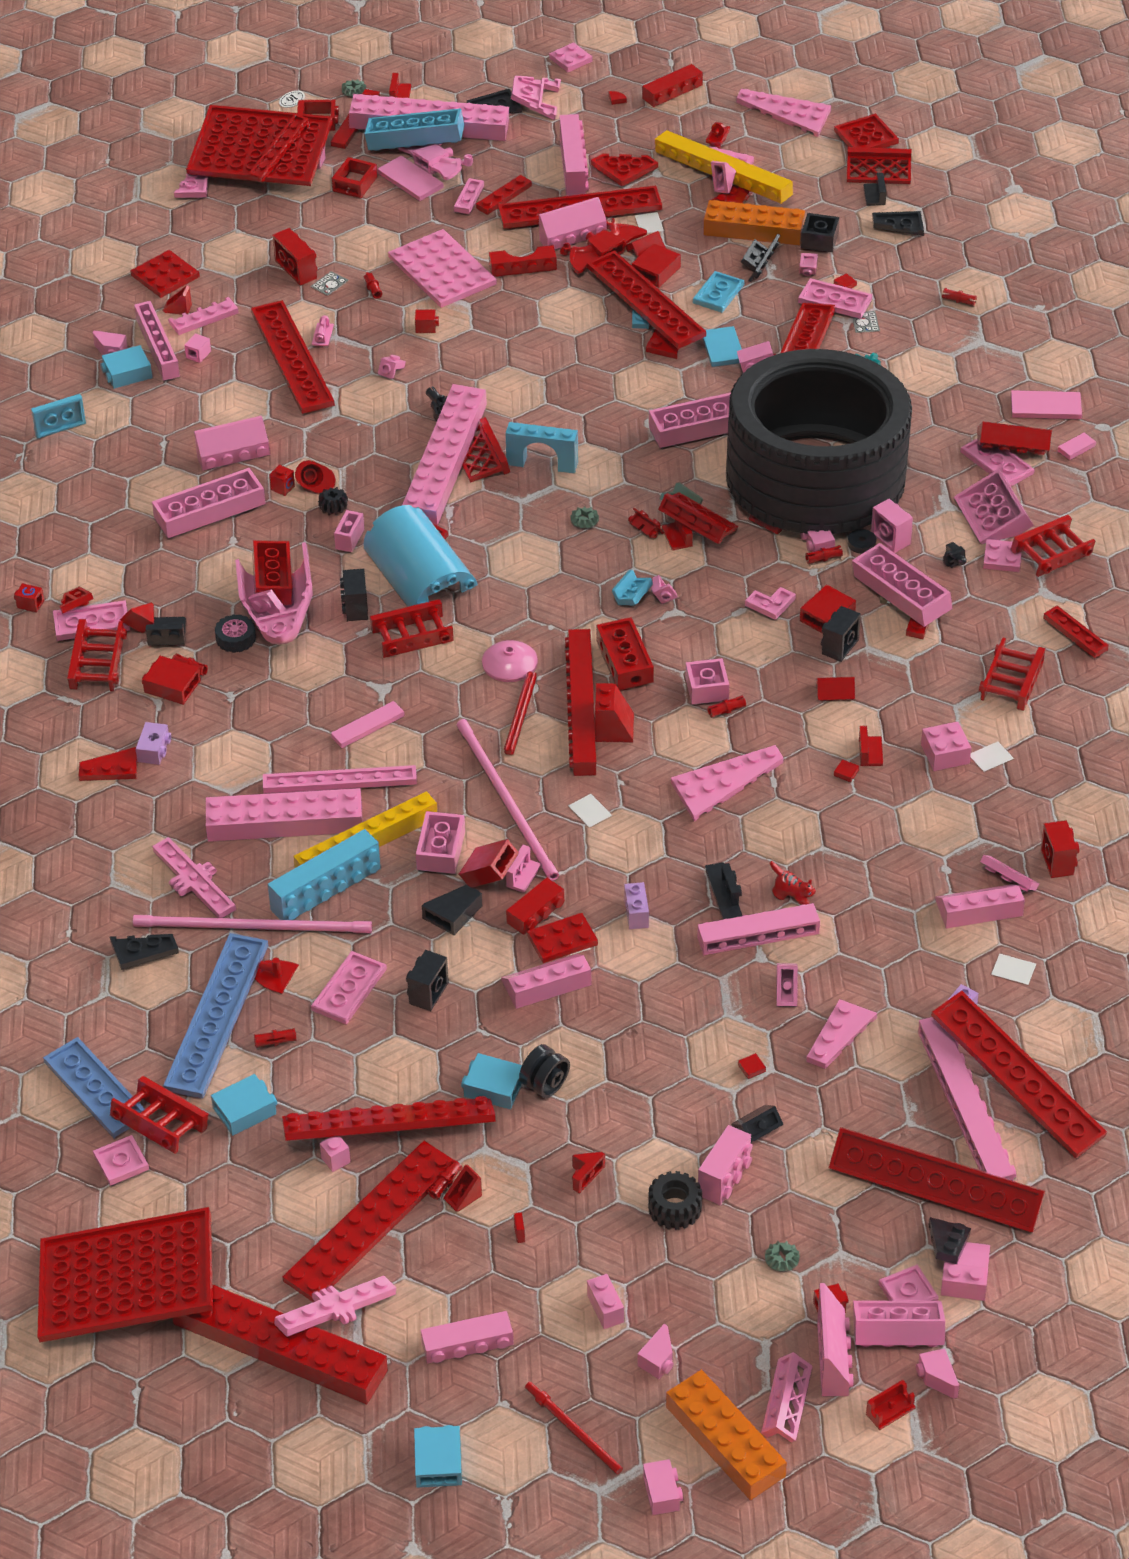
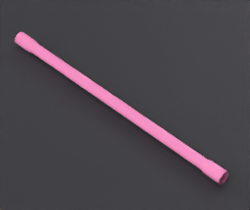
[457,719,559,881]
[133,915,372,933]

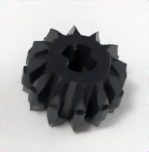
[318,487,348,515]

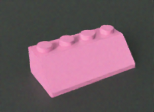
[539,197,607,249]
[194,415,270,470]
[935,884,1025,929]
[501,954,591,1009]
[853,1301,945,1347]

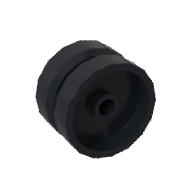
[519,1044,570,1098]

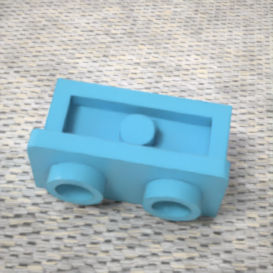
[612,570,653,606]

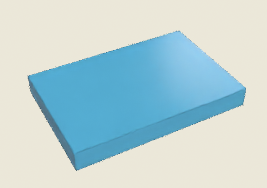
[693,271,744,313]
[702,326,742,367]
[31,394,86,439]

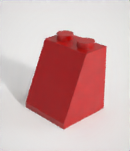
[595,683,634,743]

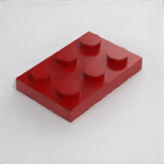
[527,913,598,964]

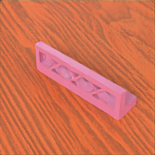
[761,1352,812,1442]

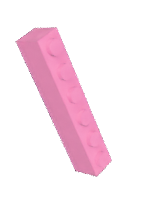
[134,301,180,381]
[697,903,820,955]

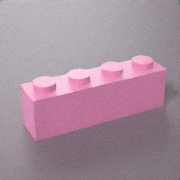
[421,1311,514,1364]

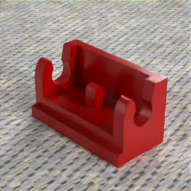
[866,1380,916,1430]

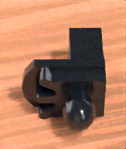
[943,542,967,568]

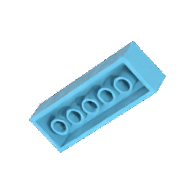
[364,108,464,151]
[268,829,381,920]

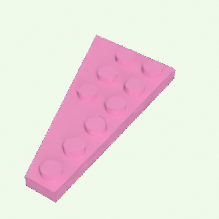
[671,745,783,821]

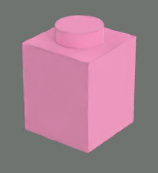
[184,333,211,363]
[320,1136,350,1172]

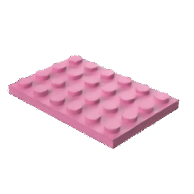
[388,229,497,308]

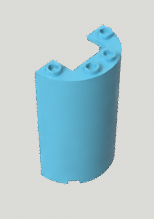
[363,505,478,607]

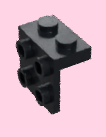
[146,617,186,646]

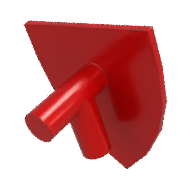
[254,957,299,994]

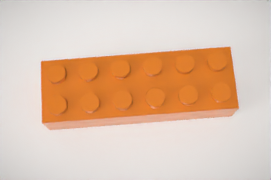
[703,200,805,245]
[666,1369,787,1501]

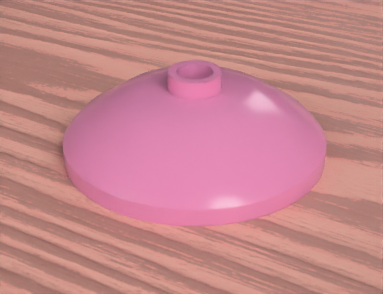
[482,640,538,682]

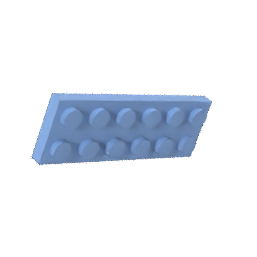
[43,1037,144,1138]

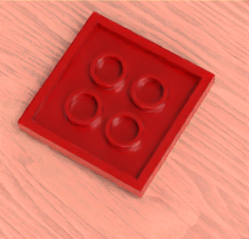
[834,113,899,148]
[130,250,200,298]

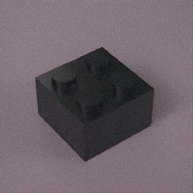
[801,213,840,252]
[340,568,369,622]
[821,606,861,662]
[406,949,449,1012]

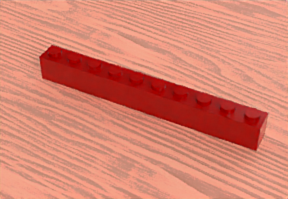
[565,629,596,776]

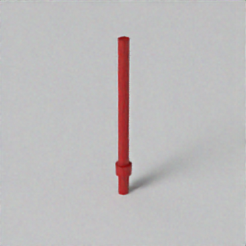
[525,1381,623,1474]

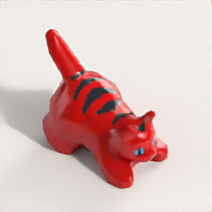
[770,861,816,905]

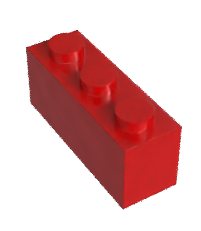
[506,877,565,935]

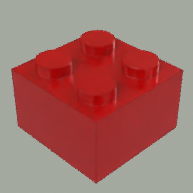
[1040,820,1080,878]

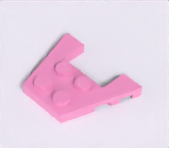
[511,76,561,120]

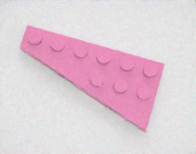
[736,89,831,137]

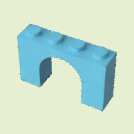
[505,422,578,473]

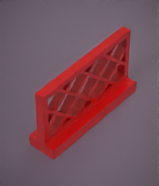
[847,147,912,184]
[462,417,511,483]
[658,492,739,544]

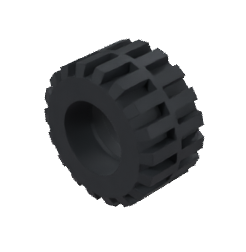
[648,1171,702,1230]

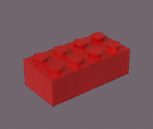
[252,540,292,605]

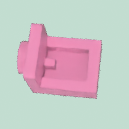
[799,253,818,276]
[378,355,406,379]
[651,575,677,604]

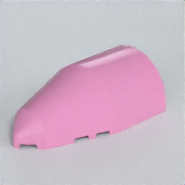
[235,542,313,645]

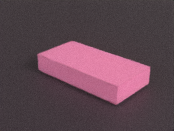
[1058,433,1096,460]

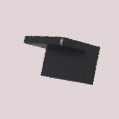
[863,173,886,206]
[731,1105,784,1143]

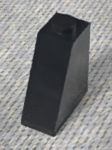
[422,885,482,936]

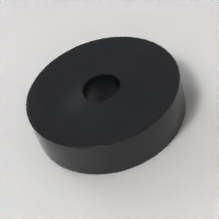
[848,529,877,554]

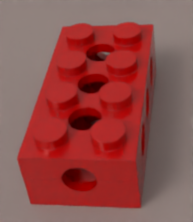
[596,617,654,690]

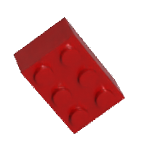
[272,228,318,286]

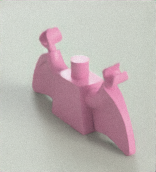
[398,144,473,180]

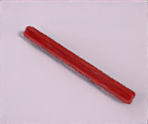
[504,671,537,755]

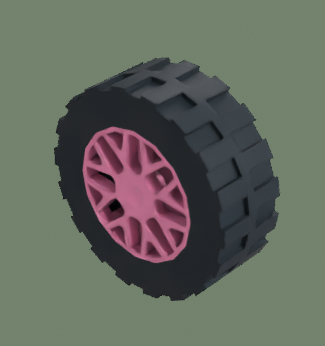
[215,614,256,653]

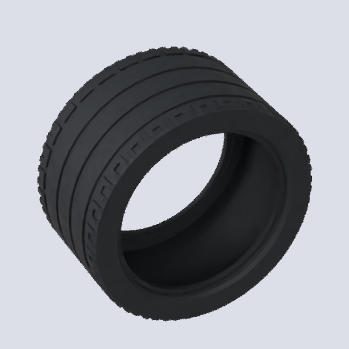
[726,349,912,534]

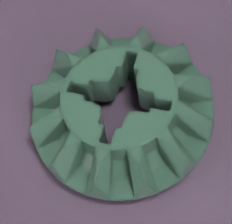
[341,79,366,97]
[570,506,599,528]
[765,1241,800,1271]

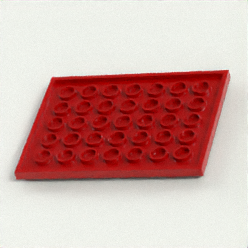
[186,105,333,186]
[37,1207,213,1343]

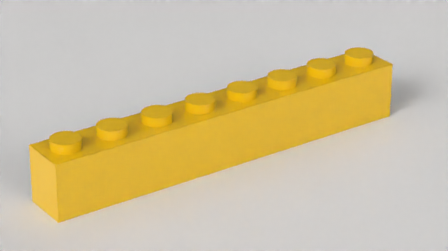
[293,791,437,868]

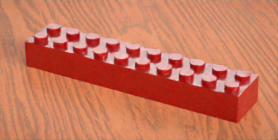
[173,1284,388,1405]

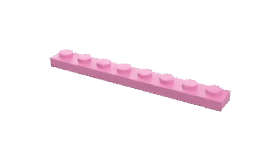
[263,765,417,793]

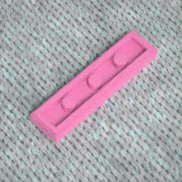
[331,701,404,748]

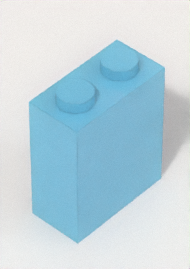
[100,345,153,389]
[461,1053,522,1110]
[211,1074,277,1136]
[414,1425,462,1488]

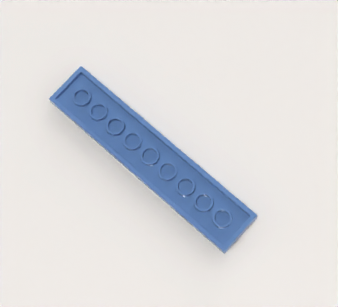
[163,933,268,1099]

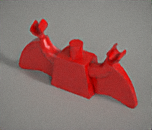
[560,218,647,274]

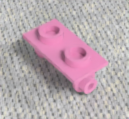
[312,315,334,346]

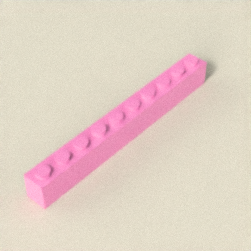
[918,1017,1016,1181]

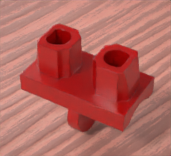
[706,122,730,149]

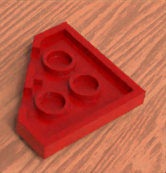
[591,153,658,187]

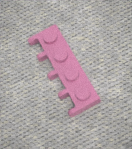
[168,297,238,335]

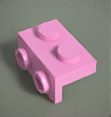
[505,845,540,892]

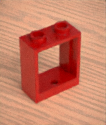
[297,99,339,131]
[331,157,378,198]

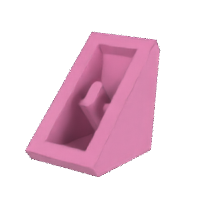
[711,161,736,193]

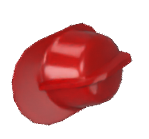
[295,460,336,494]

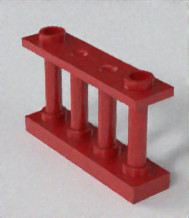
[1010,514,1096,577]
[370,599,454,658]
[67,619,127,691]
[979,638,1046,711]
[110,1076,209,1154]

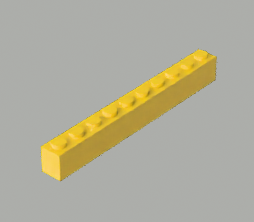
[655,130,793,204]

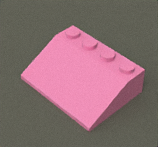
[954,469,1034,544]
[817,1283,853,1396]

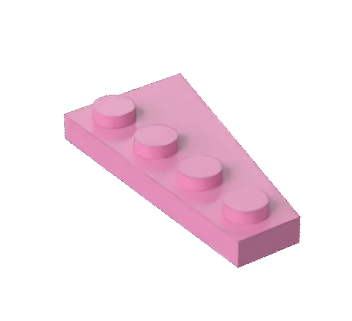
[806,999,877,1069]

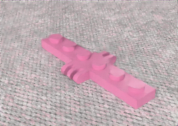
[152,837,236,918]
[274,1276,396,1336]

